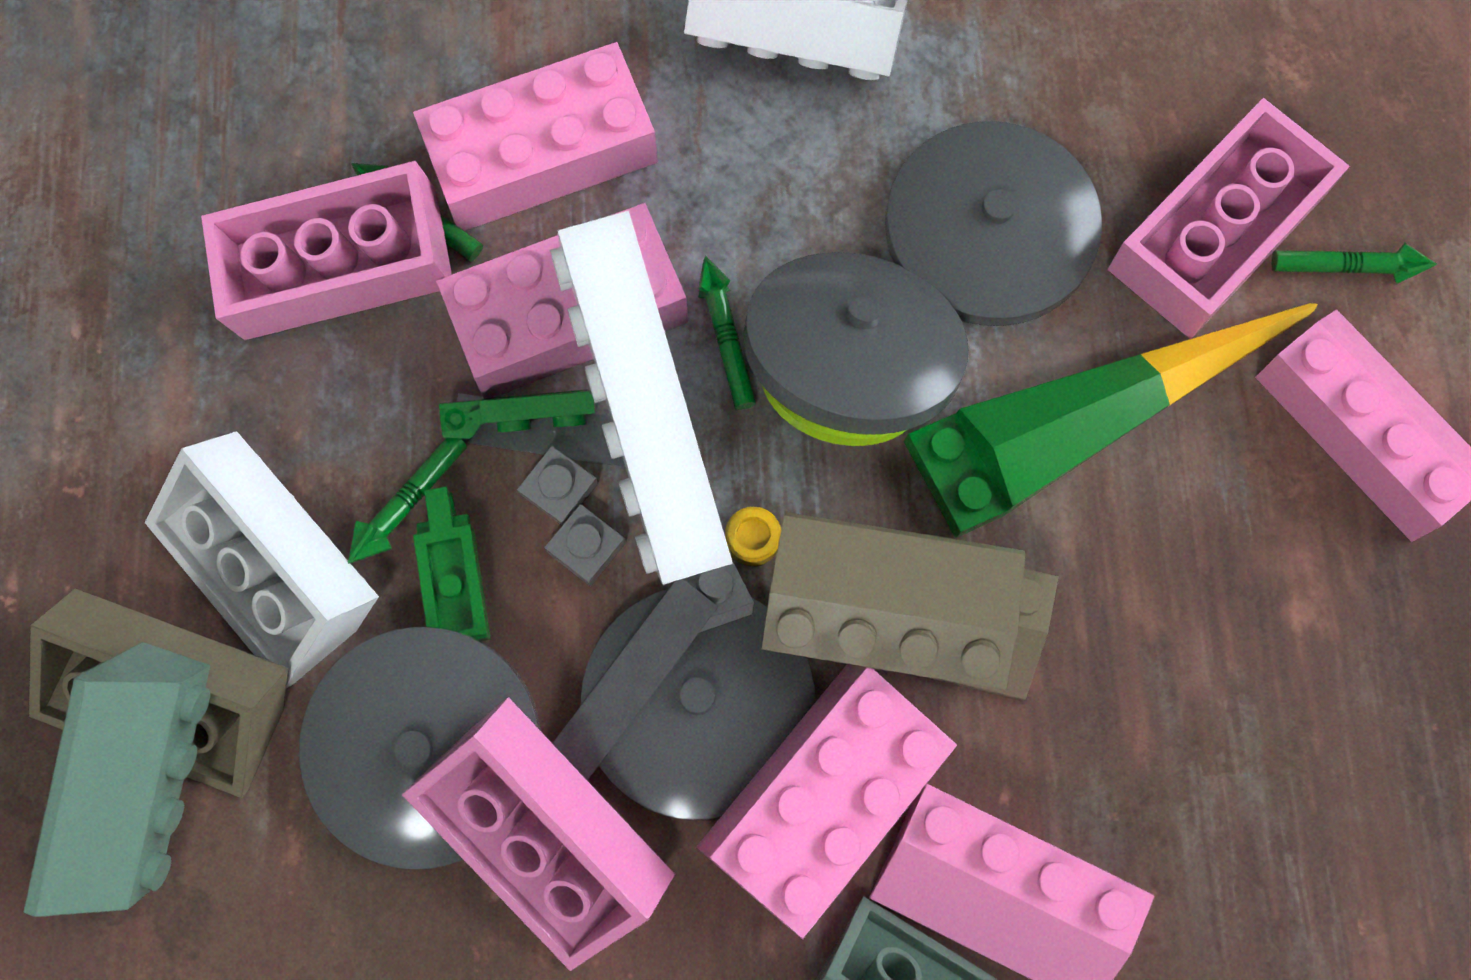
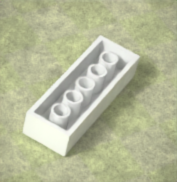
[550,211,733,584]

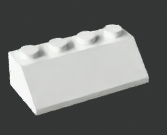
[684,0,908,80]
[145,431,379,688]

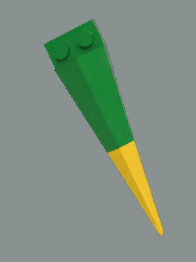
[903,303,1318,538]

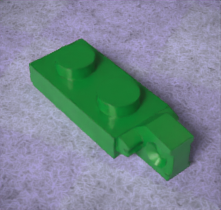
[439,389,598,439]
[413,486,491,642]

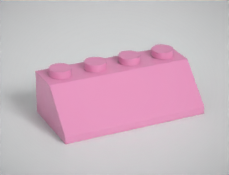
[1255,309,1471,542]
[402,697,675,971]
[869,784,1155,980]

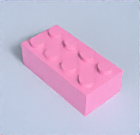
[413,42,658,231]
[1107,98,1350,339]
[201,161,452,340]
[436,203,688,399]
[696,664,957,939]

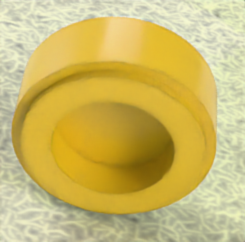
[725,507,781,566]

